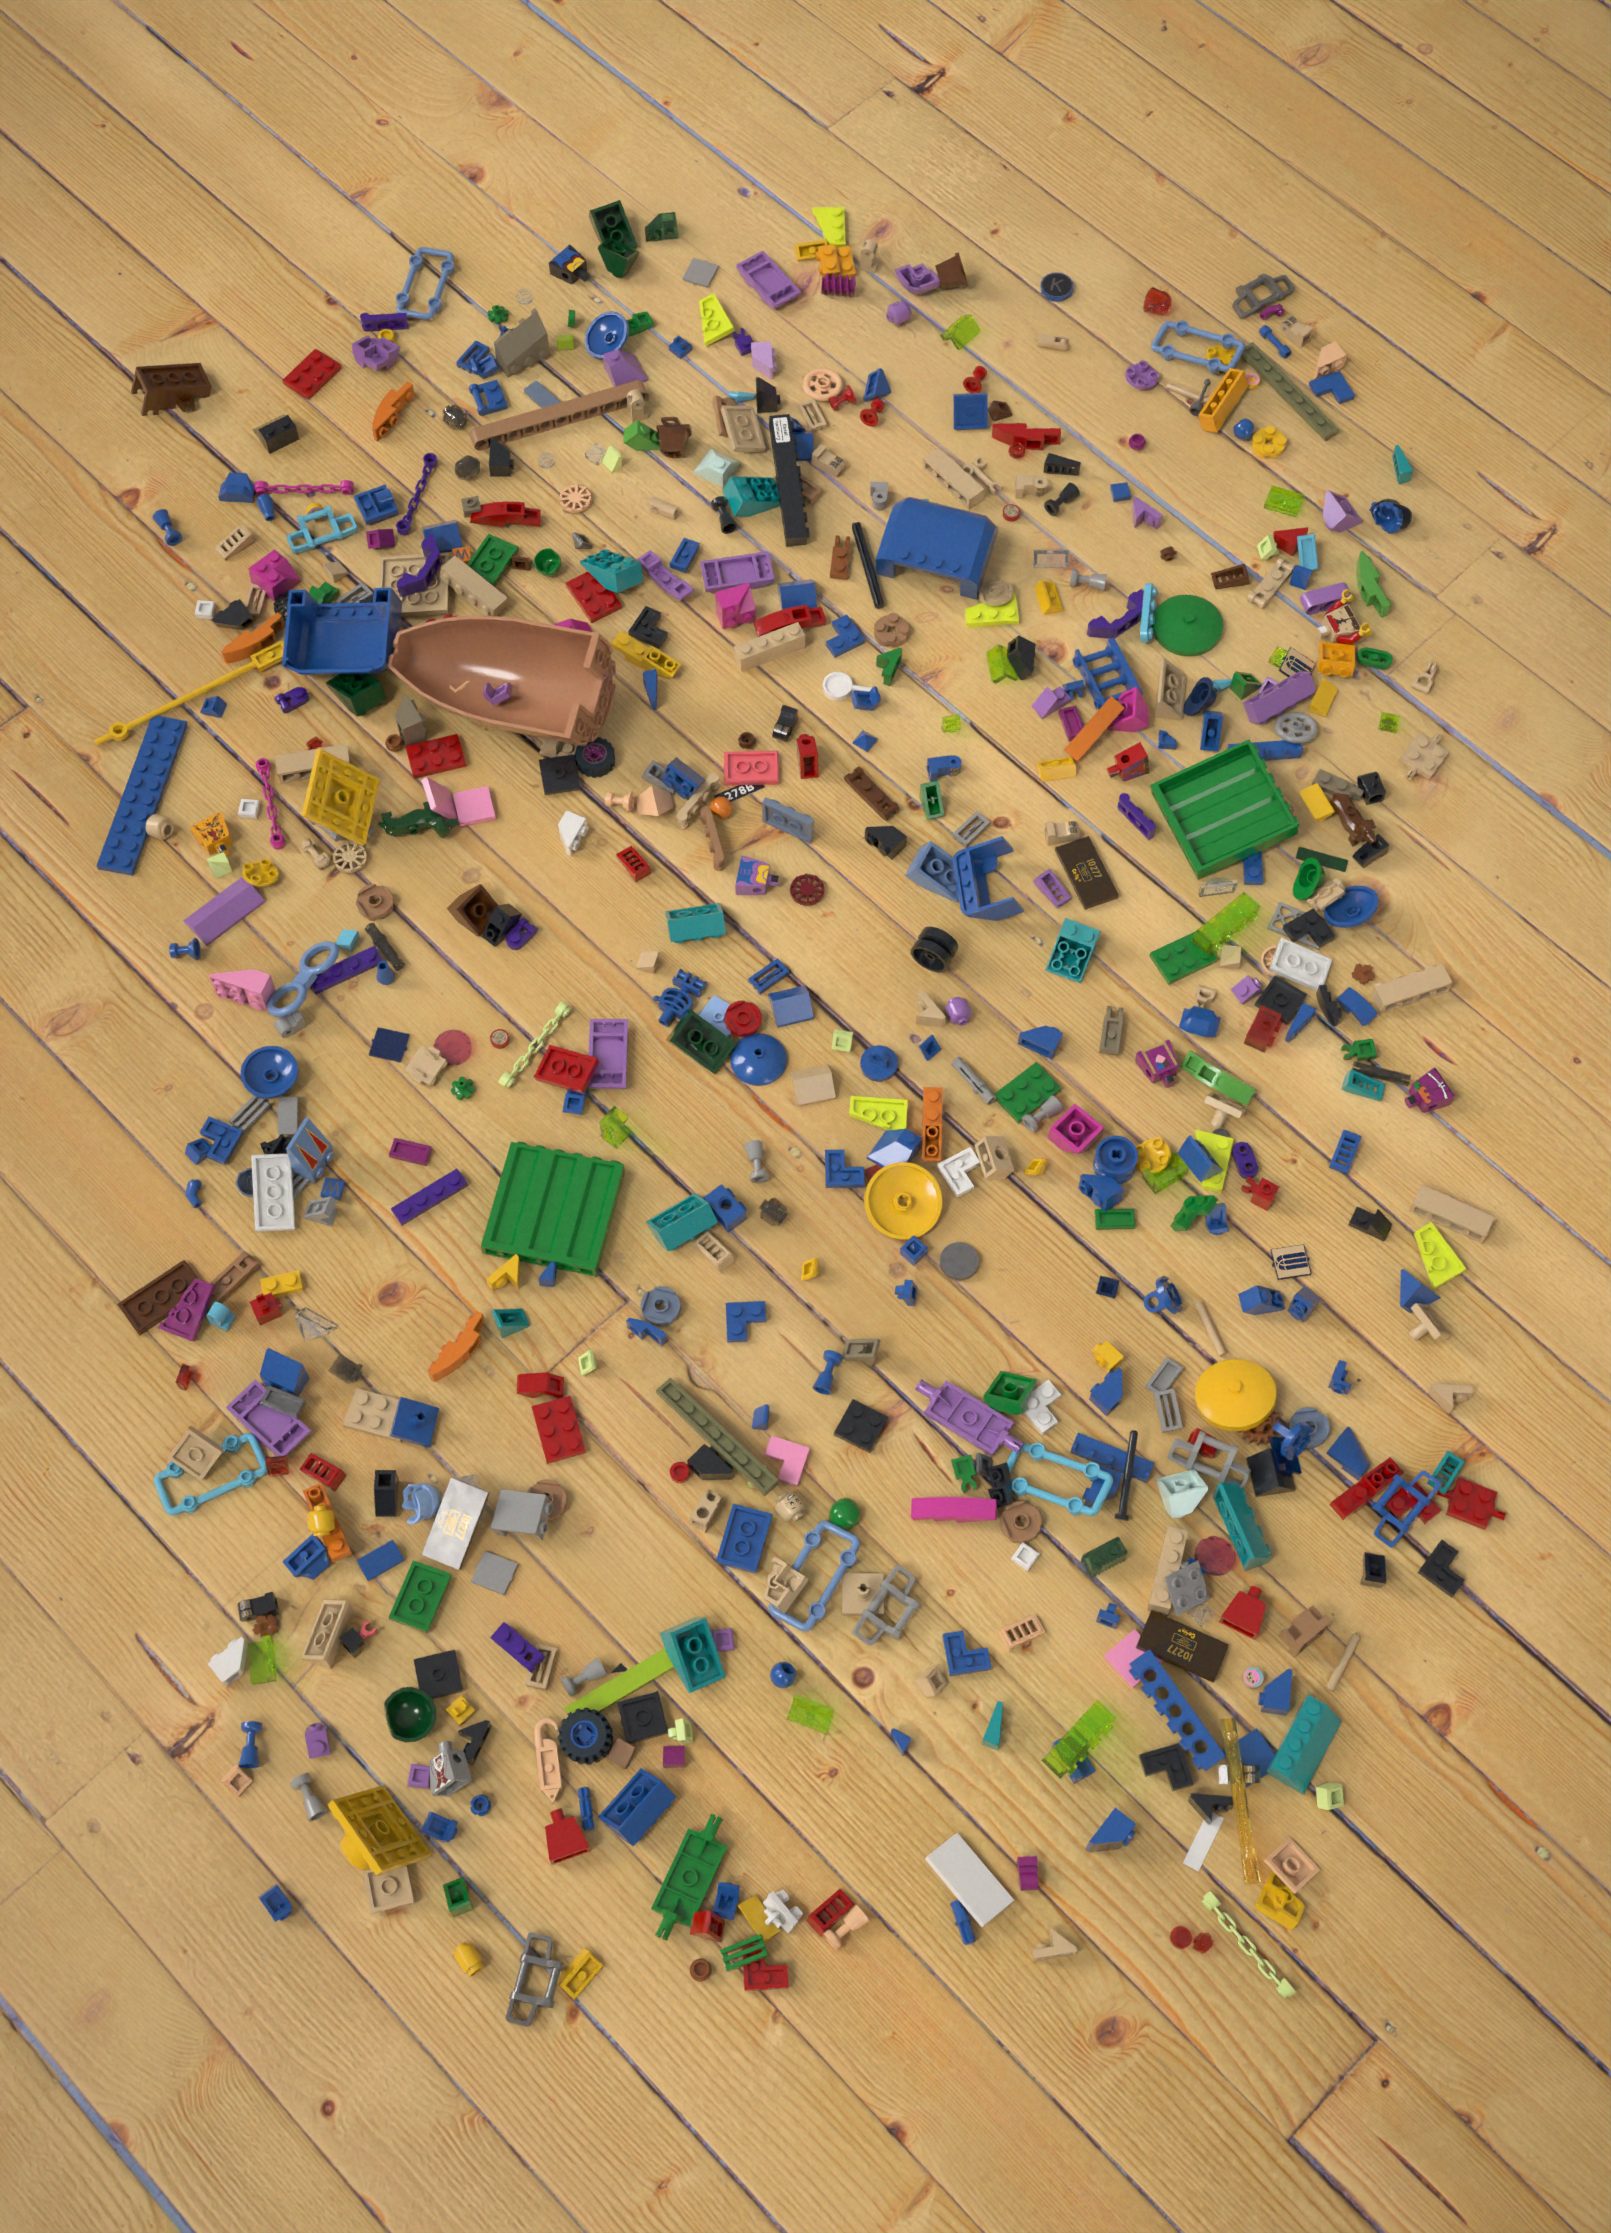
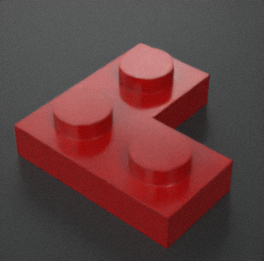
[1384,1482,1441,1524]
[742,1944,789,1991]

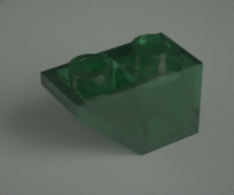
[645,212,678,242]

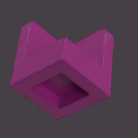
[366,529,395,549]

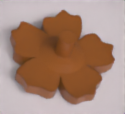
[1352,963,1375,984]
[252,1614,278,1640]

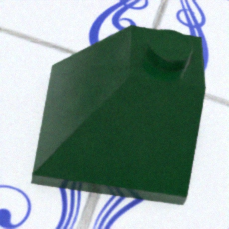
[598,238,640,278]

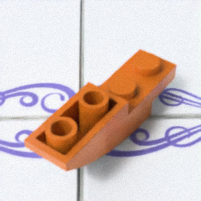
[372,381,415,441]
[221,612,285,664]
[922,1087,943,1162]
[428,1311,485,1382]
[303,1482,352,1563]

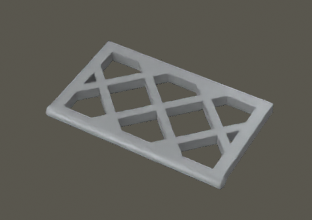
[1267,902,1331,951]

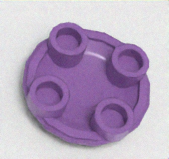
[1125,360,1159,389]

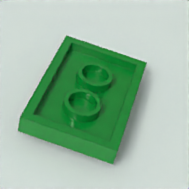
[467,534,519,586]
[1149,930,1217,985]
[994,1062,1062,1124]
[388,1560,452,1633]

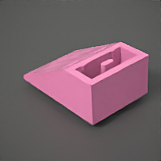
[209,969,276,1011]

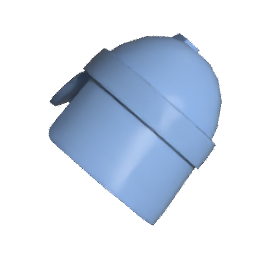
[402,1483,443,1524]

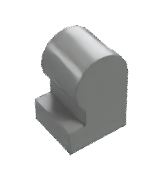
[870,482,888,511]
[274,1010,306,1038]

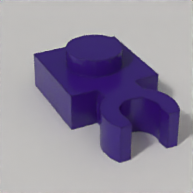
[733,328,754,356]

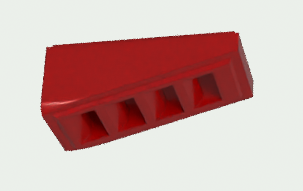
[616,846,651,882]
[299,1453,346,1492]
[807,1889,855,1937]

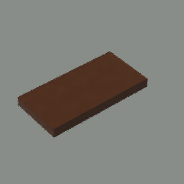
[117,1260,198,1336]

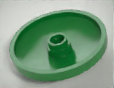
[1152,595,1223,657]

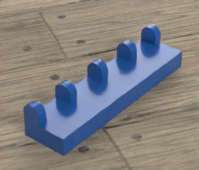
[1227,740,1303,761]
[1070,1433,1154,1483]

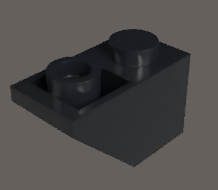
[211,599,256,630]
[1007,635,1036,680]
[865,826,907,860]
[481,903,522,947]
[687,1444,734,1480]
[374,1470,399,1517]

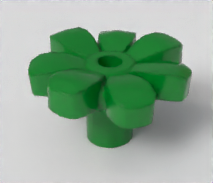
[487,305,509,324]
[451,1077,475,1100]

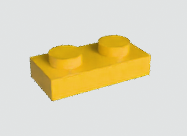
[260,1270,303,1297]

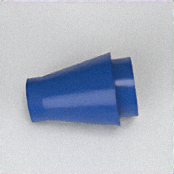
[256,494,275,521]
[376,961,395,985]

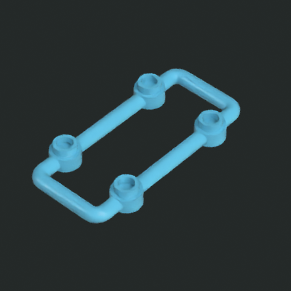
[154,1433,269,1516]
[1007,1443,1113,1516]

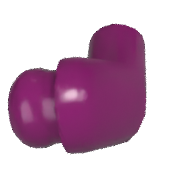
[1260,304,1285,320]

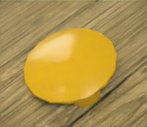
[1206,344,1236,365]
[242,858,279,887]
[1135,1137,1171,1174]

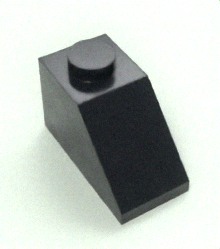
[756,377,781,413]
[489,438,514,477]

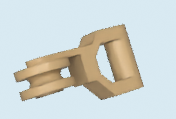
[1411,660,1438,694]
[1194,985,1216,1008]

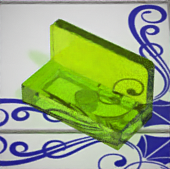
[940,314,980,350]
[986,644,1018,684]
[248,1635,277,1685]
[787,1694,834,1735]

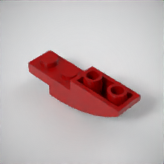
[992,423,1061,450]
[470,501,541,527]
[753,605,827,637]
[1330,1457,1404,1520]

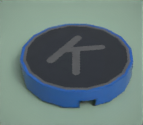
[1040,273,1073,302]

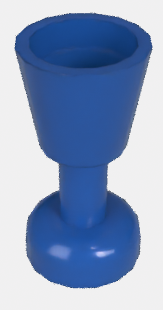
[152,509,183,546]
[812,1350,843,1395]
[238,1721,262,1769]

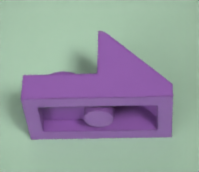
[1132,496,1163,530]
[1032,686,1071,719]

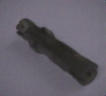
[365,923,405,971]
[1352,1061,1411,1087]

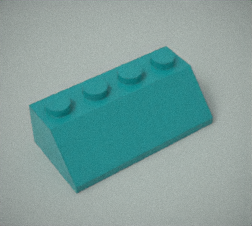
[1213,1483,1272,1571]
[1266,1694,1341,1795]

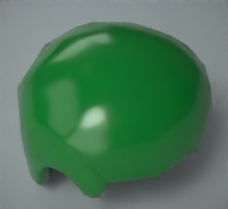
[534,548,562,577]
[829,1498,861,1531]

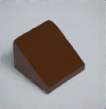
[988,400,1012,421]
[511,556,532,571]

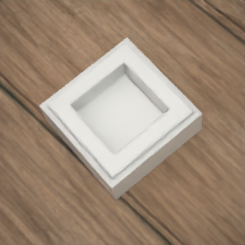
[194,600,216,619]
[238,799,260,819]
[1011,1542,1040,1572]

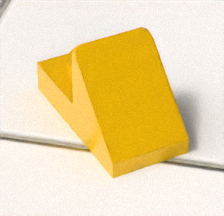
[486,1254,520,1292]

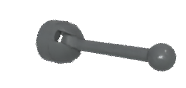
[1189,379,1211,416]

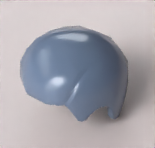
[235,1168,253,1197]

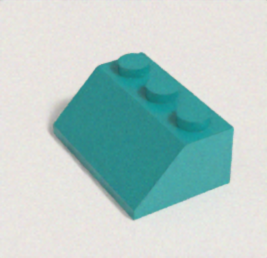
[665,903,726,943]
[646,1193,718,1251]

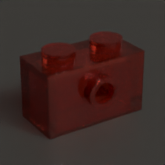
[1244,1005,1283,1053]

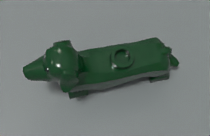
[378,801,459,838]

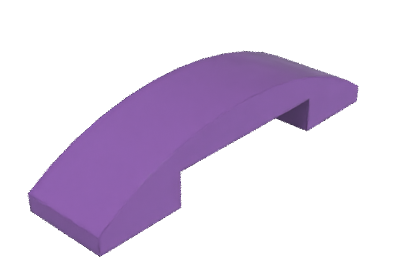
[637,550,694,601]

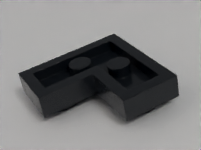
[628,606,668,649]
[1282,908,1335,948]
[1417,1539,1465,1598]
[1138,1743,1194,1792]

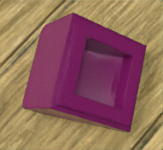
[663,1746,685,1768]

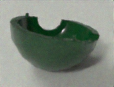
[384,1687,437,1743]

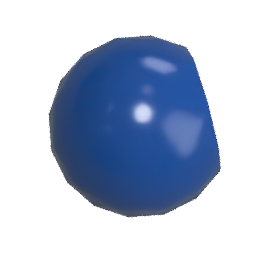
[1233,418,1255,440]
[770,1662,796,1688]

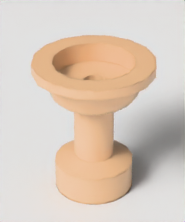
[605,791,635,813]

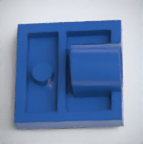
[353,485,399,525]

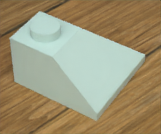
[694,448,740,487]
[1156,1469,1208,1518]

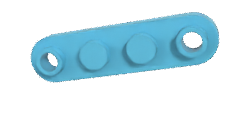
[1140,583,1157,643]

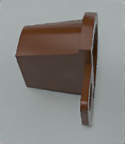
[935,252,969,289]
[656,417,692,458]

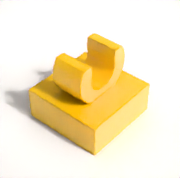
[446,1695,476,1726]

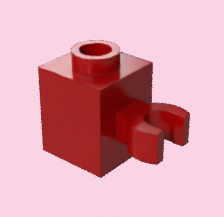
[1241,1177,1280,1211]
[249,1292,283,1326]

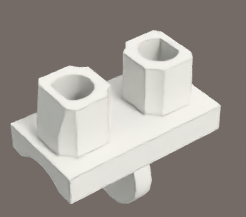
[763,1890,803,1934]

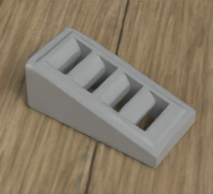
[641,760,675,795]

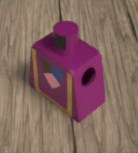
[1135,1040,1178,1088]

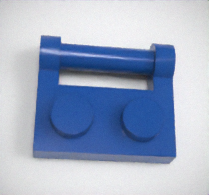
[469,380,508,416]

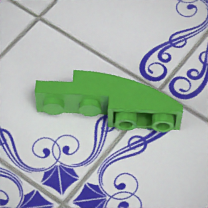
[1356,550,1391,618]
[1180,1051,1257,1106]

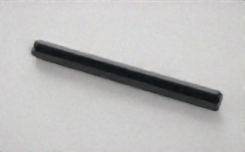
[852,522,884,609]

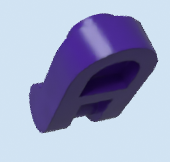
[275,687,309,713]
[506,917,538,950]

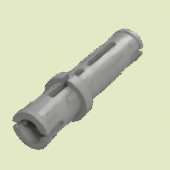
[951,1057,997,1105]

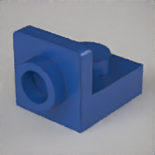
[1328,1360,1352,1394]

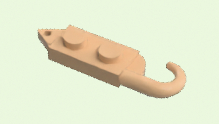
[534,1718,562,1804]

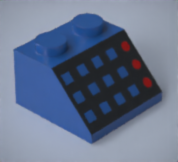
[1085,1807,1136,1852]

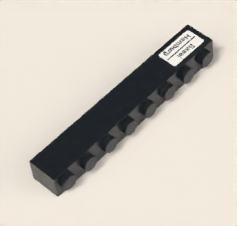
[769,414,810,547]

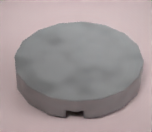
[939,1242,979,1281]

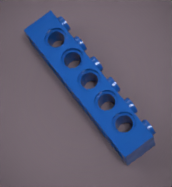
[1129,1649,1226,1771]

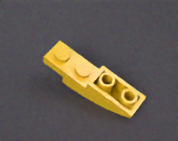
[611,630,681,678]

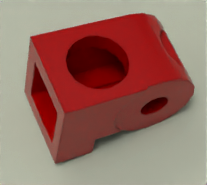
[1187,1428,1218,1459]

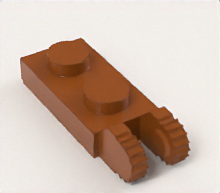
[830,535,850,580]

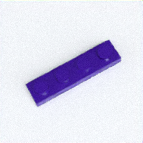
[311,945,383,995]
[391,1169,468,1226]

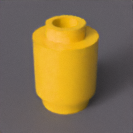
[453,1942,484,1977]

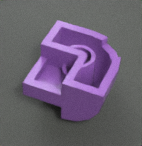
[895,263,940,294]
[352,336,400,371]

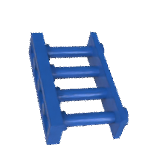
[1073,638,1143,710]

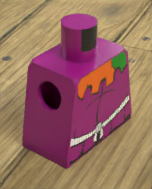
[1405,1068,1455,1113]

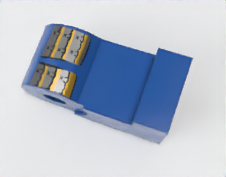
[926,755,961,782]

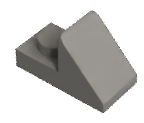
[303,1197,338,1226]

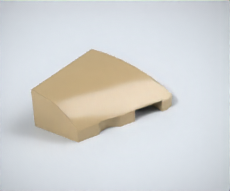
[763,1556,808,1614]

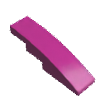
[911,1497,997,1523]

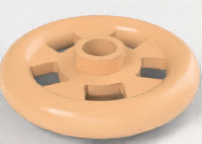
[803,368,843,401]

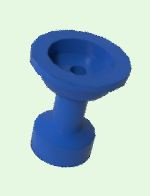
[169,938,201,960]

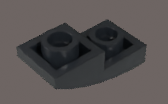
[1316,985,1342,1026]
[987,1462,1012,1508]

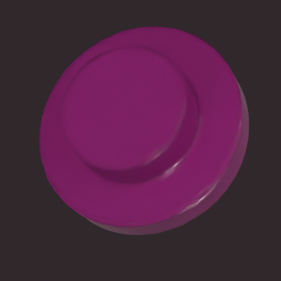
[1129,434,1146,450]

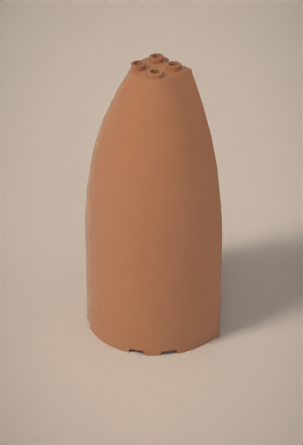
[388,616,616,746]

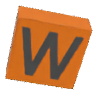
[452,546,471,565]

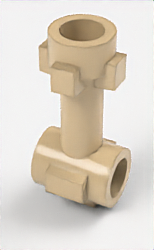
[301,838,331,870]

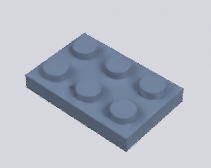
[762,797,814,844]

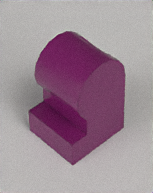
[1016,1856,1038,1891]

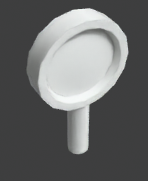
[823,672,872,701]

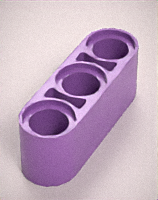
[1300,582,1351,615]

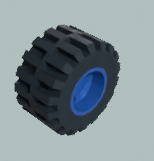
[558,1708,613,1765]

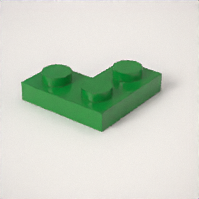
[1170,1195,1218,1231]

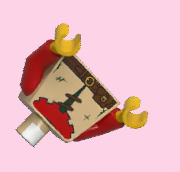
[1316,589,1372,645]

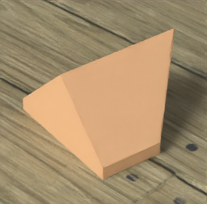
[635,786,674,816]

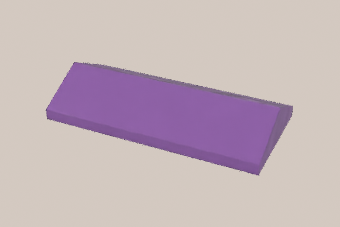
[183,877,265,946]

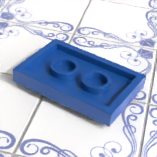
[716,1504,773,1574]

